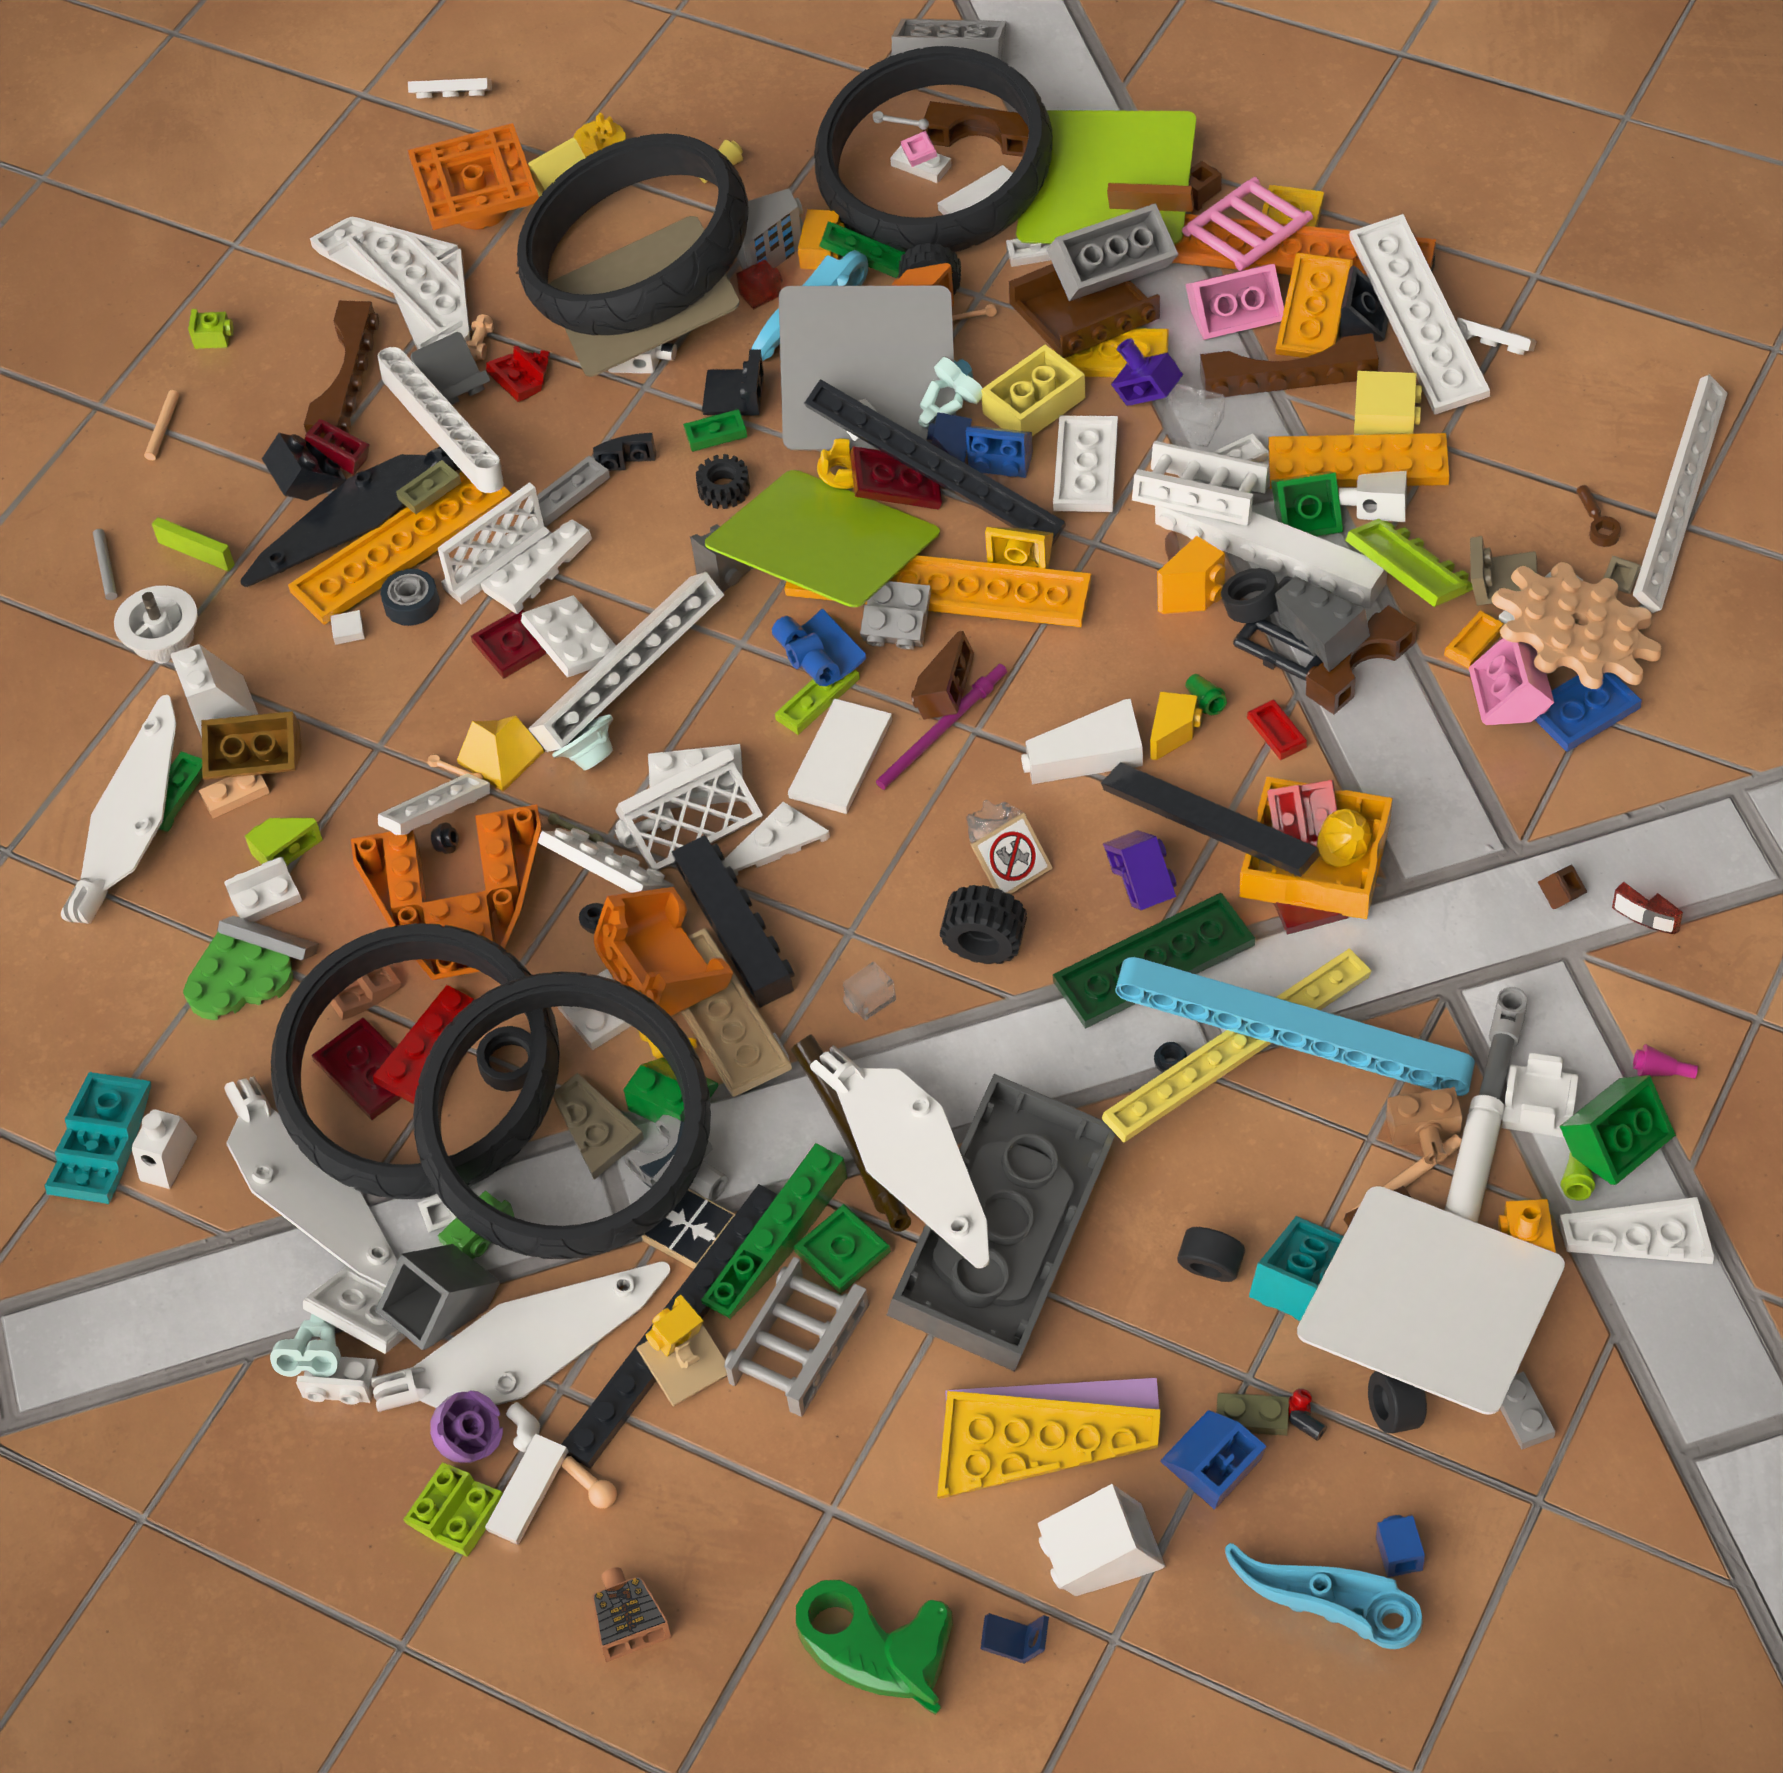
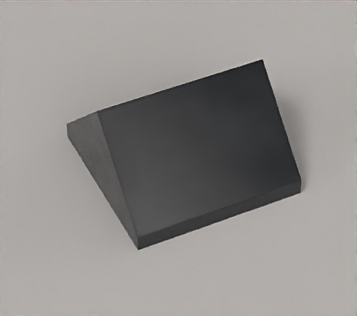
[1340,266,1389,342]

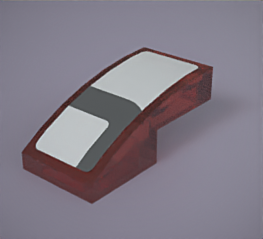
[1612,882,1683,934]

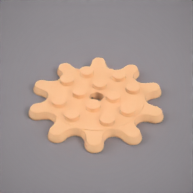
[1492,562,1661,689]

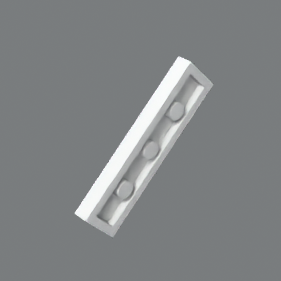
[378,773,490,835]

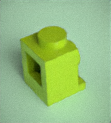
[188,309,234,349]

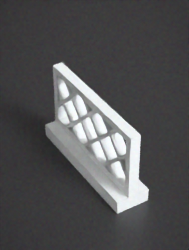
[437,482,551,605]
[615,748,763,871]

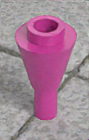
[1633,1044,1698,1079]

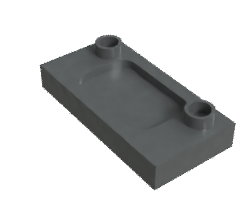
[886,1074,1116,1372]

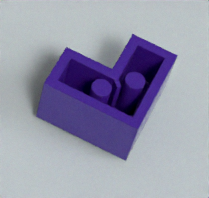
[1103,830,1177,910]

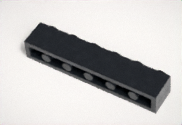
[672,835,795,1008]

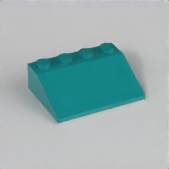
[1249,1216,1344,1321]

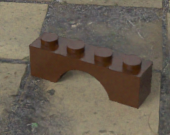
[923,101,1029,157]
[1306,605,1417,715]

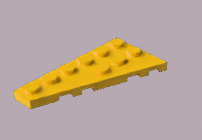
[937,1391,1161,1499]

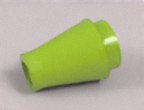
[1560,1152,1595,1201]

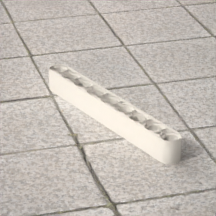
[378,347,504,493]

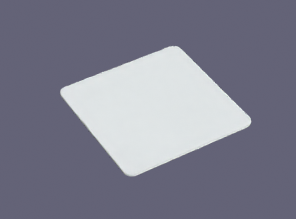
[1297,1186,1565,1415]

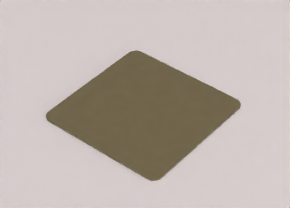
[550,216,740,377]

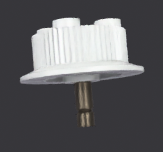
[114,585,198,664]

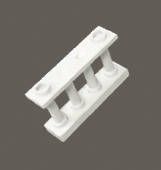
[1132,441,1269,525]

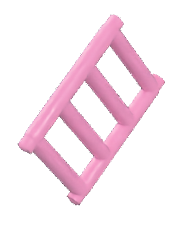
[1182,177,1313,271]

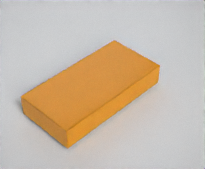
[1444,610,1504,669]

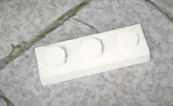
[408,78,492,98]

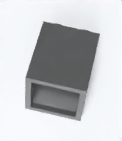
[375,1244,500,1350]

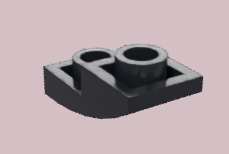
[593,433,656,471]

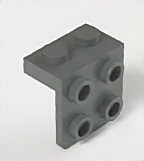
[410,332,490,405]

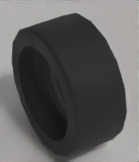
[1221,568,1280,623]
[476,1026,532,1092]

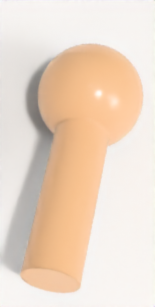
[562,1456,617,1508]

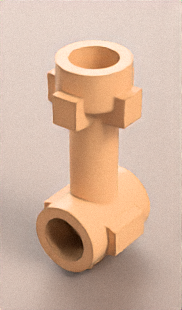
[466,314,494,361]

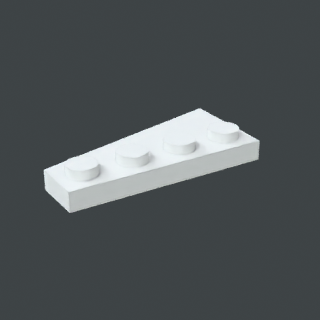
[480,519,592,614]
[1559,1197,1714,1264]

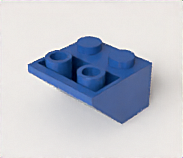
[966,426,1033,478]
[1160,1410,1266,1510]

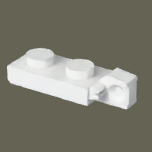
[1457,318,1537,355]

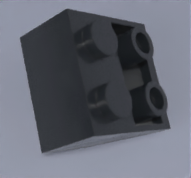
[262,433,347,501]

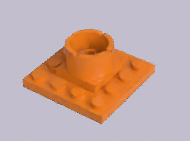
[408,123,539,230]

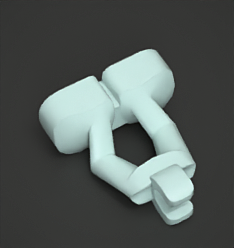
[918,357,983,429]
[270,1313,341,1378]

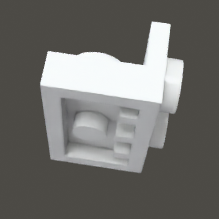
[224,857,302,922]
[296,1357,378,1405]

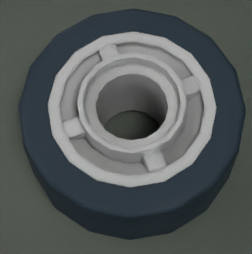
[380,569,440,626]

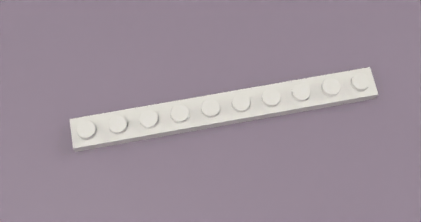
[1633,374,1728,613]

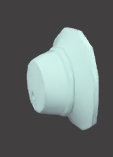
[552,714,613,770]

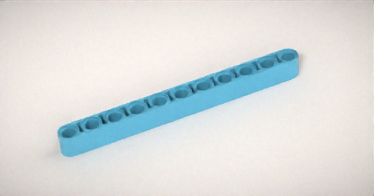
[1115,957,1475,1096]

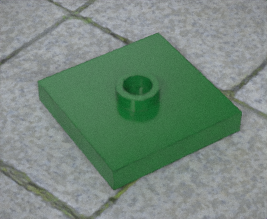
[794,1204,891,1295]

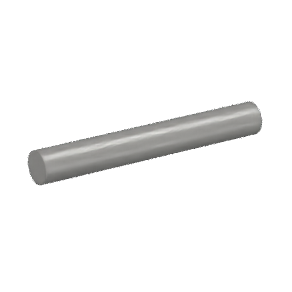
[93,529,117,600]

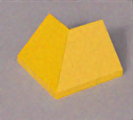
[985,527,1053,569]
[457,716,544,792]

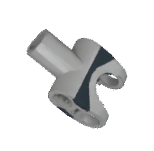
[624,1115,728,1201]

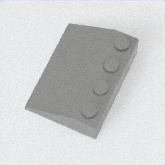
[892,19,1006,60]

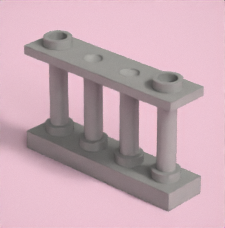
[724,1257,869,1417]

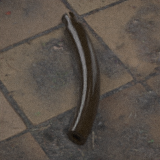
[791,1034,911,1232]

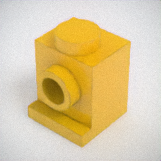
[646,1295,703,1357]

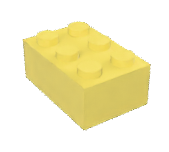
[981,345,1086,436]

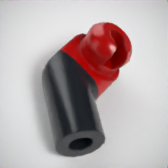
[1288,1389,1327,1441]

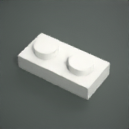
[890,146,952,183]

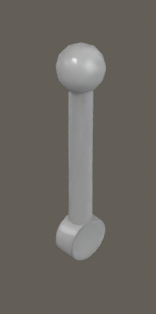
[873,111,929,130]

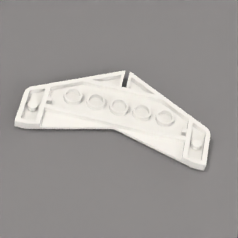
[310,217,471,350]

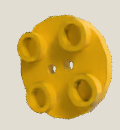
[573,113,626,157]

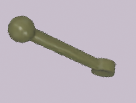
[548,813,603,843]

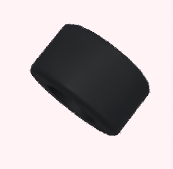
[1177,1227,1245,1282]
[1368,1371,1427,1433]

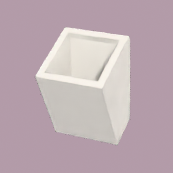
[1037,1484,1165,1596]

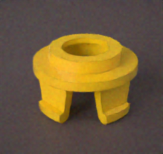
[817,438,854,489]

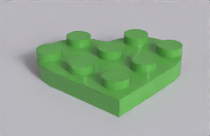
[183,932,294,1020]

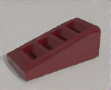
[304,418,370,475]

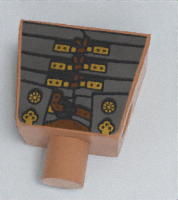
[592,1567,671,1662]

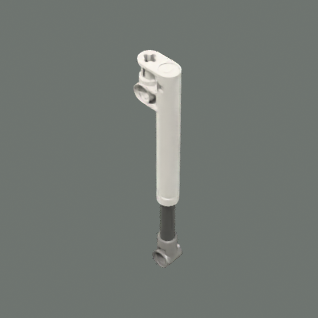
[1445,987,1527,1223]

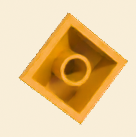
[1157,535,1226,614]

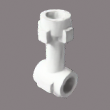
[615,807,674,848]

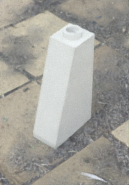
[1021,699,1143,784]

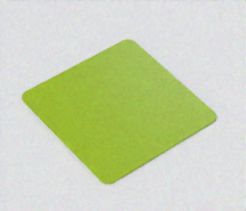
[1016,110,1196,245]
[705,470,940,607]

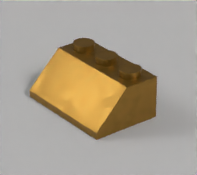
[201,711,301,780]

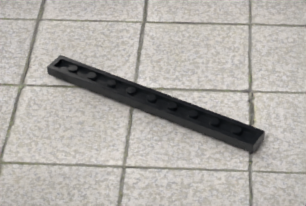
[804,379,1066,546]
[561,1184,778,1469]

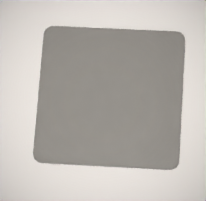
[779,286,956,450]

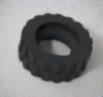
[899,243,961,296]

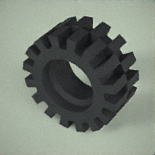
[696,454,750,509]

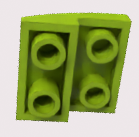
[403,1462,503,1557]

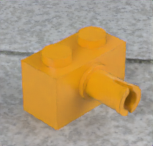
[1498,1199,1556,1253]

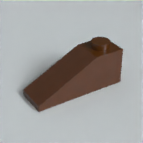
[911,631,974,720]

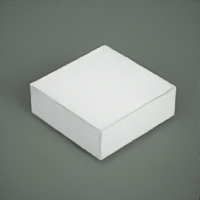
[330,610,365,645]

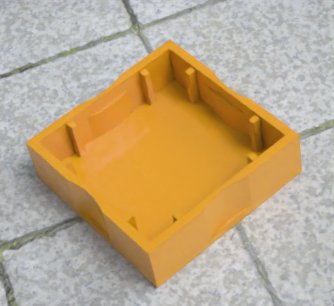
[1239,776,1393,920]

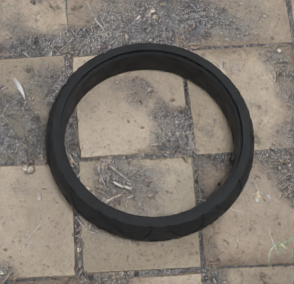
[814,46,1053,253]
[517,133,749,335]
[271,923,560,1199]
[413,971,711,1259]

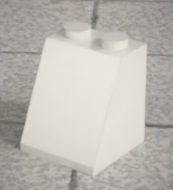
[170,644,258,738]

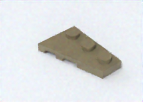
[553,1073,644,1180]

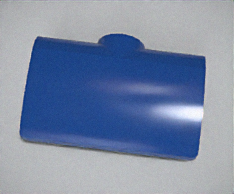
[772,609,866,686]

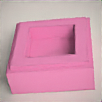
[900,131,937,167]

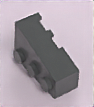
[690,524,754,593]
[1275,576,1370,672]

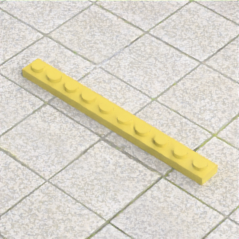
[1102,948,1372,1143]

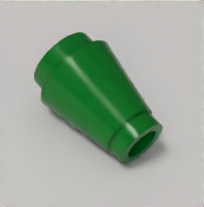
[1185,674,1227,716]

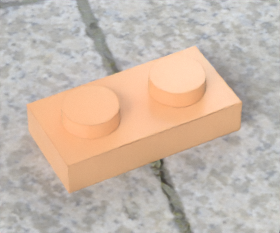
[199,774,269,819]

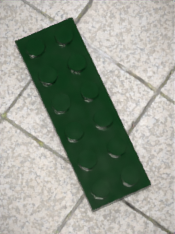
[1052,893,1255,1029]

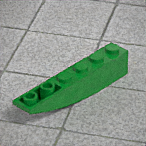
[701,1143,848,1319]

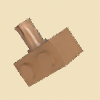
[1386,1087,1462,1164]

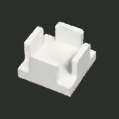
[1501,1053,1578,1138]

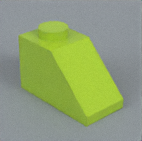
[245,818,323,866]

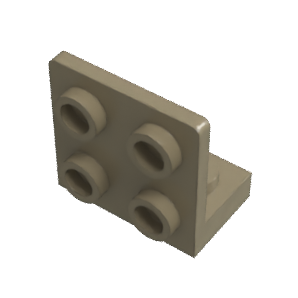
[1470,536,1538,606]

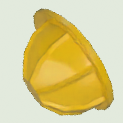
[1317,809,1372,867]

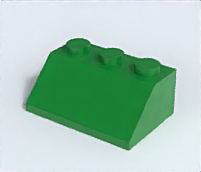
[1559,1075,1676,1185]

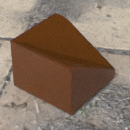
[1538,864,1587,909]

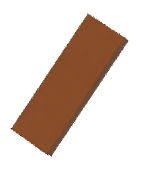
[1107,183,1194,212]

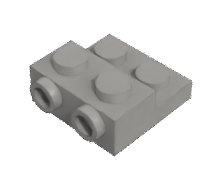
[860,581,932,650]

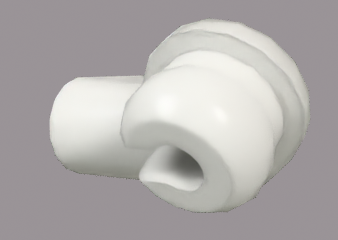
[506,1402,540,1452]

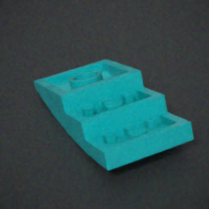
[44,1072,151,1204]

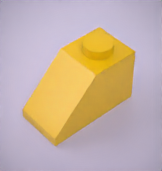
[1150,692,1202,760]

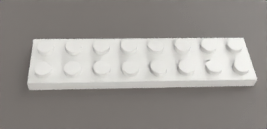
[1350,214,1490,415]

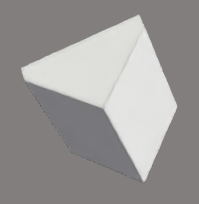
[417,1194,456,1233]

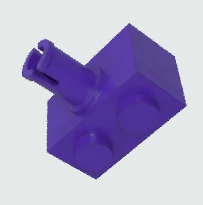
[1111,338,1183,406]

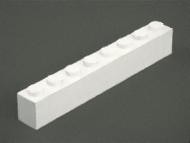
[1155,506,1387,609]
[528,572,724,752]

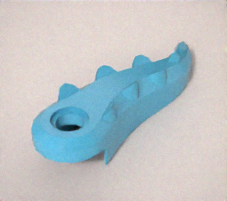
[752,250,868,361]
[1225,1543,1423,1649]

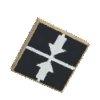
[642,1189,736,1269]

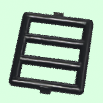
[1233,576,1331,681]

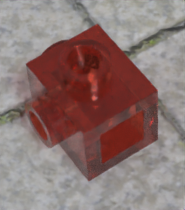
[736,259,783,310]

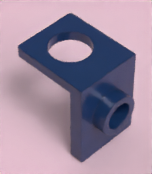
[980,1613,1049,1664]

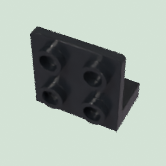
[702,349,764,415]

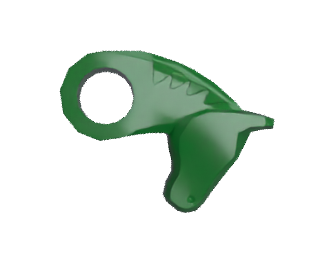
[796,1580,953,1715]

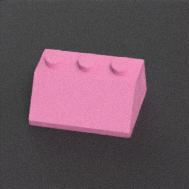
[1185,264,1284,340]
[1469,638,1554,725]

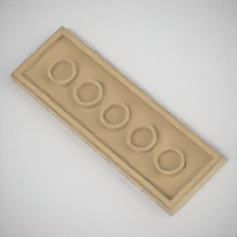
[681,928,792,1097]

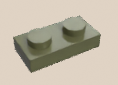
[396,460,462,514]
[1217,1393,1289,1436]

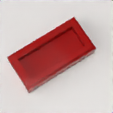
[1247,699,1307,761]

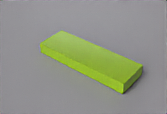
[152,517,235,572]
[775,669,860,735]

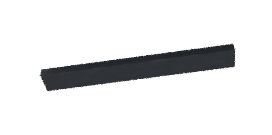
[1101,762,1320,877]

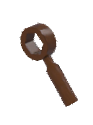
[1576,485,1621,547]

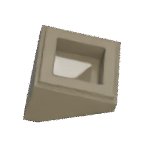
[1603,555,1642,594]

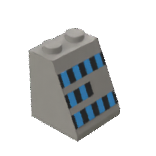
[736,188,803,284]

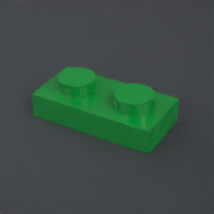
[683,409,747,452]

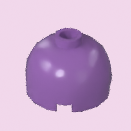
[430,1390,503,1463]

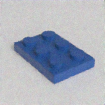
[1534,672,1642,752]

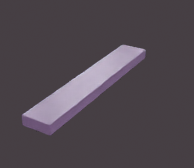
[945,1378,1159,1409]

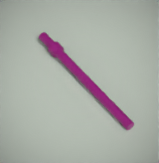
[876,664,1007,790]

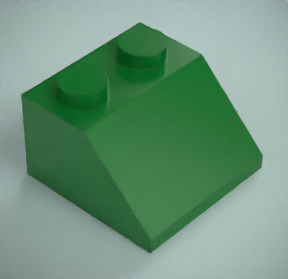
[1271,471,1343,536]
[623,1058,719,1123]

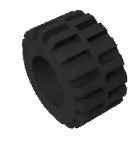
[940,885,1027,964]

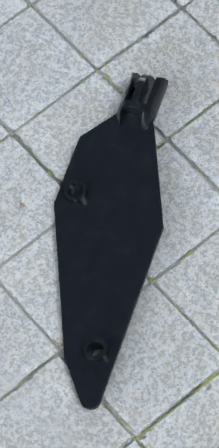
[240,447,460,587]

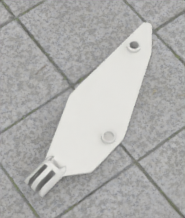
[61,695,176,924]
[810,1045,989,1268]
[224,1076,398,1287]
[370,1262,670,1412]

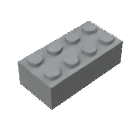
[1047,203,1178,301]

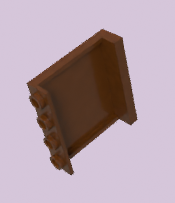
[1009,264,1160,358]

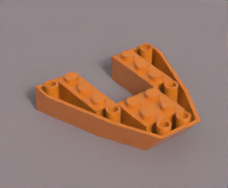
[351,804,543,980]

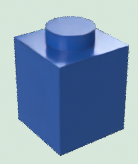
[1376,1515,1425,1578]

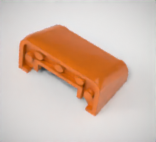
[594,887,733,1016]

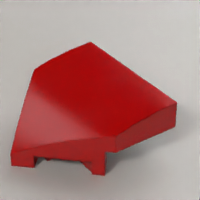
[486,345,550,402]

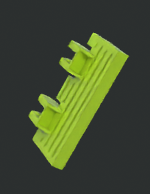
[1345,519,1473,607]

